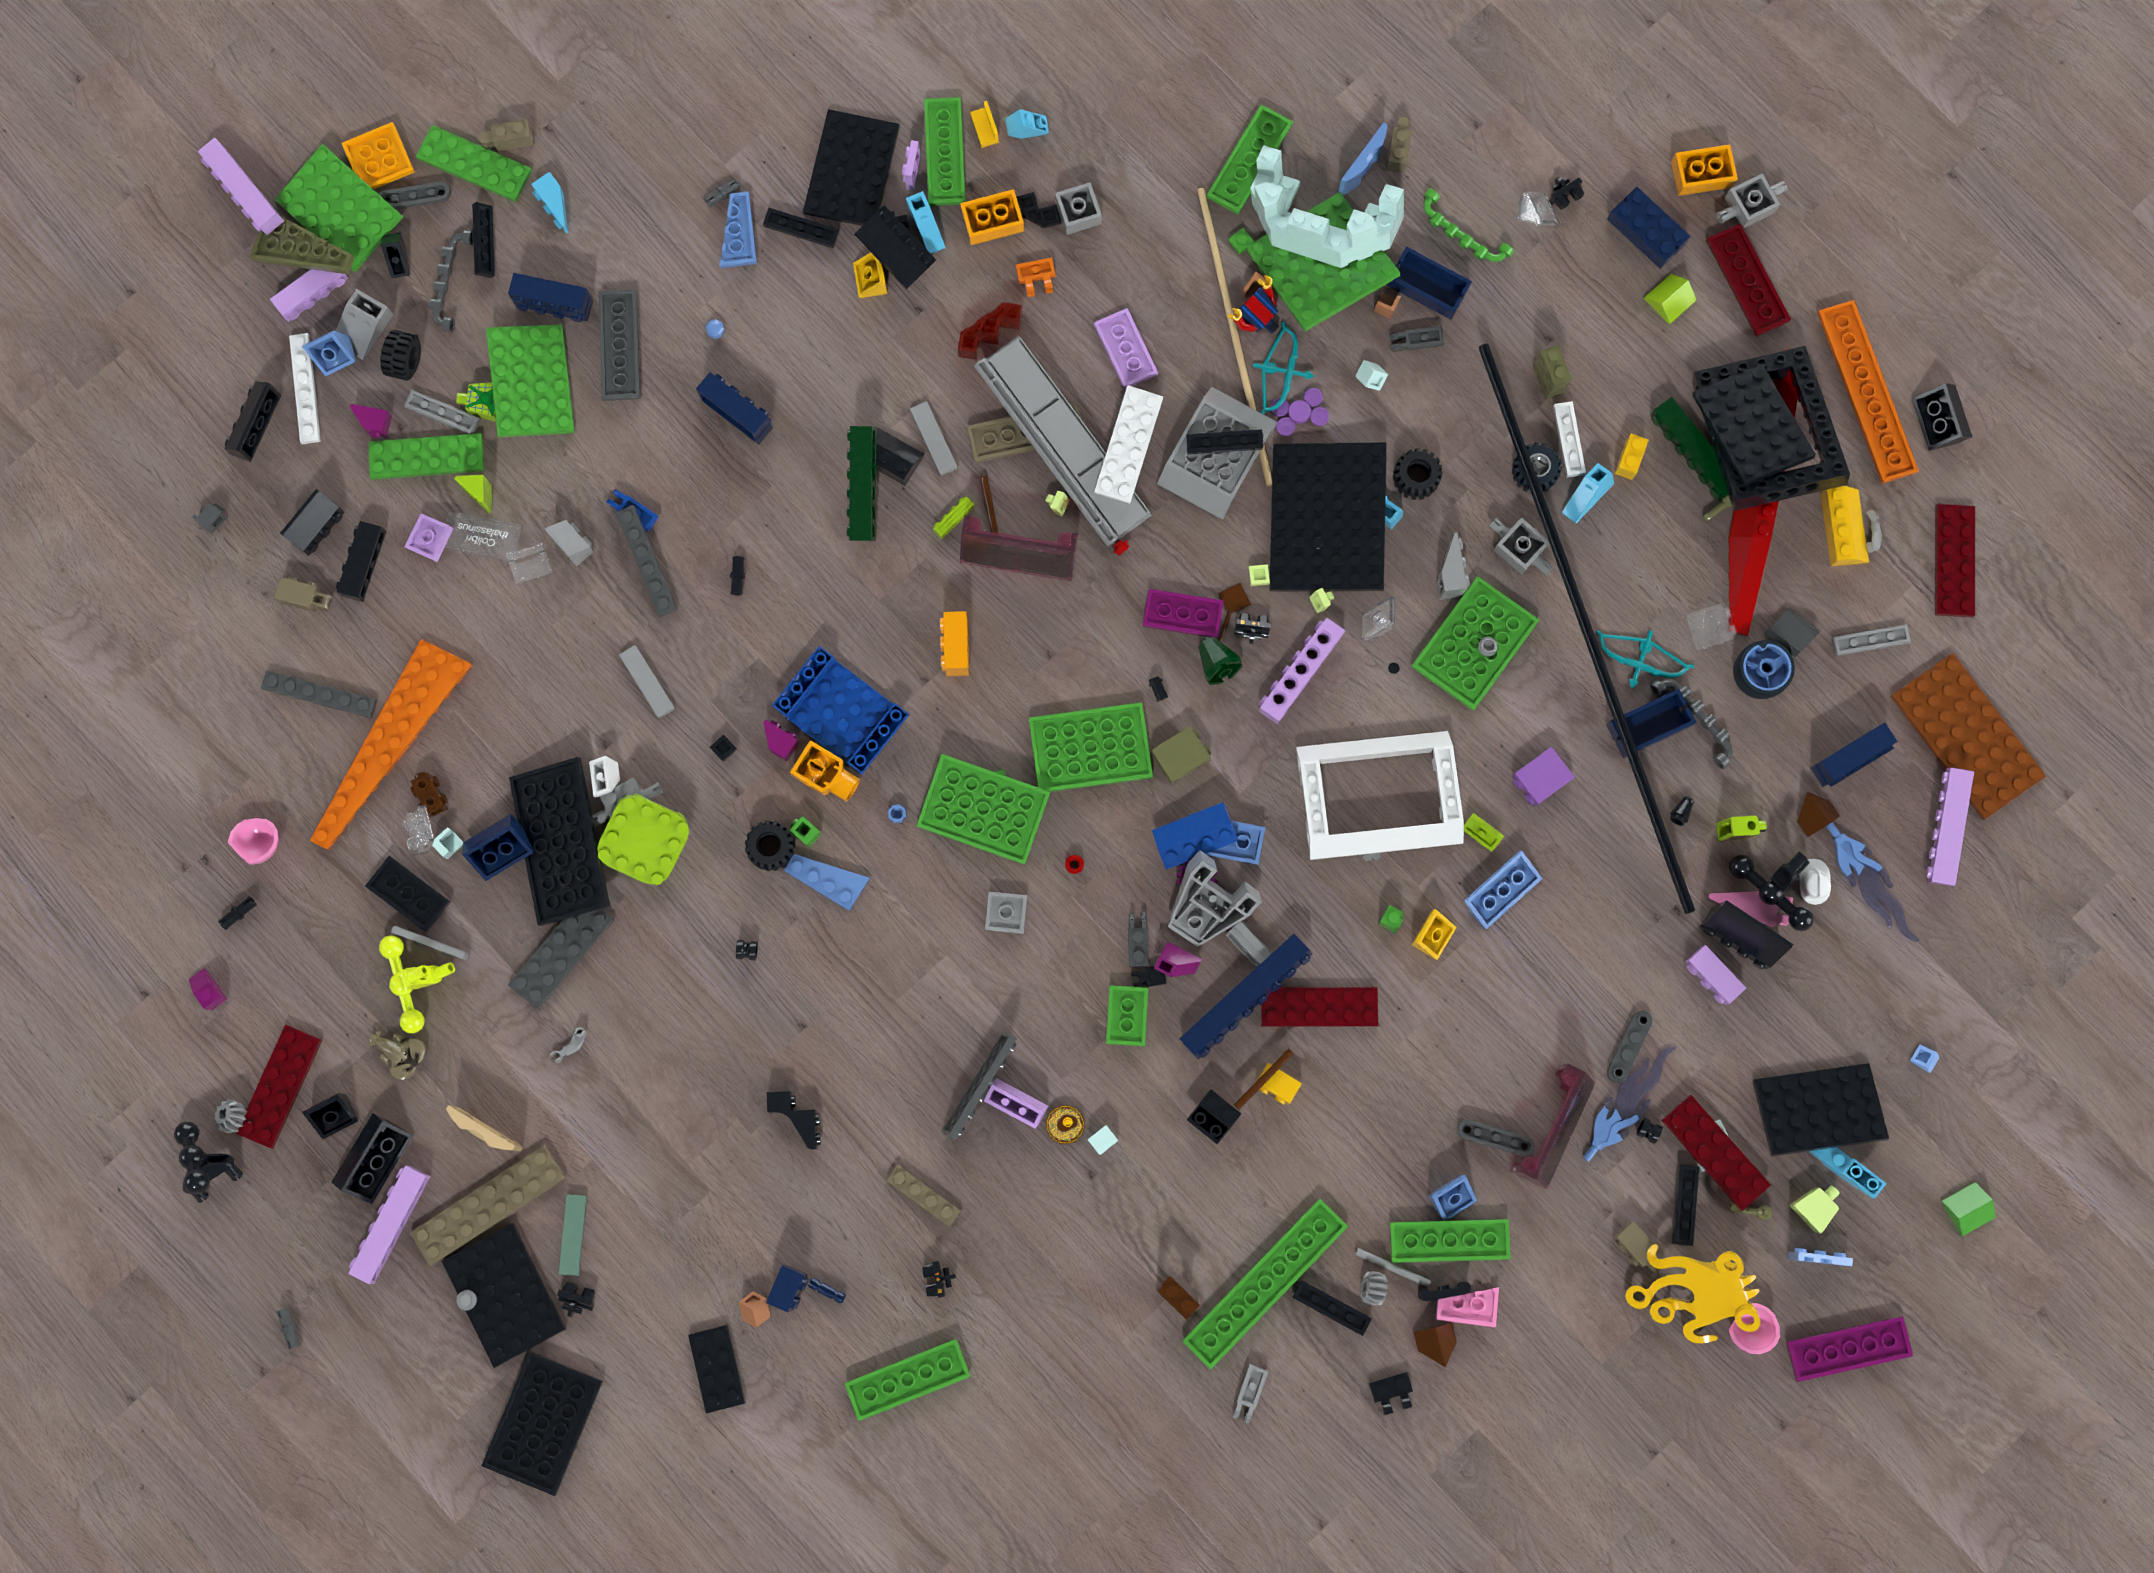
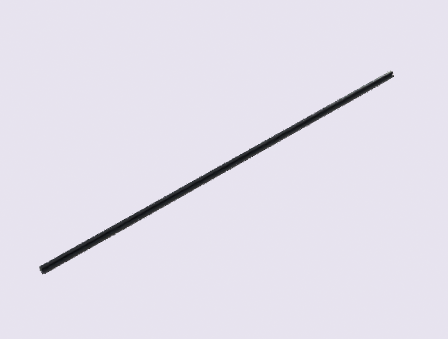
[1479,343,1695,914]

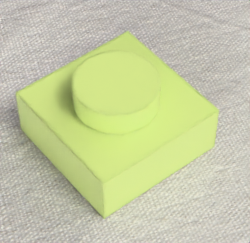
[1249,564,1270,586]

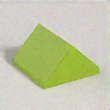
[1644,274,1697,325]
[454,475,492,514]

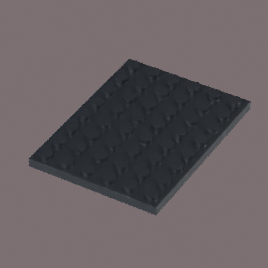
[1269,442,1387,592]

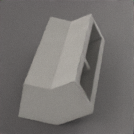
[1226,920,1273,968]

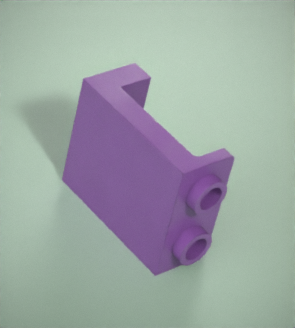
[1512,747,1575,807]

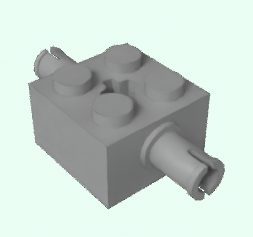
[1716,174,1787,229]
[1489,518,1554,576]
[592,778,664,827]

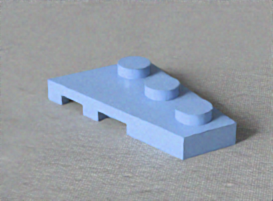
[1787,1248,1853,1266]

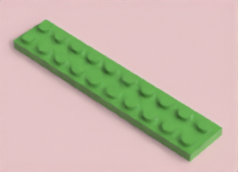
[1182,1198,1348,1370]

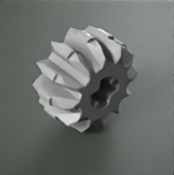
[212,1099,247,1134]
[1360,1271,1388,1306]

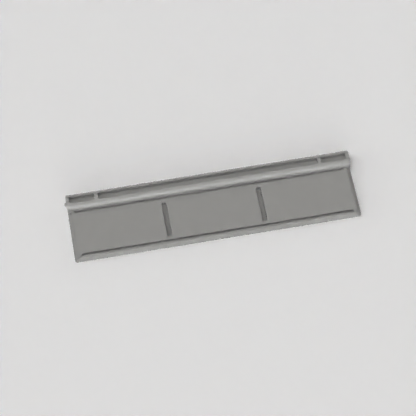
[974,336,1152,547]

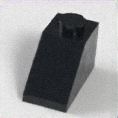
[381,232,410,279]

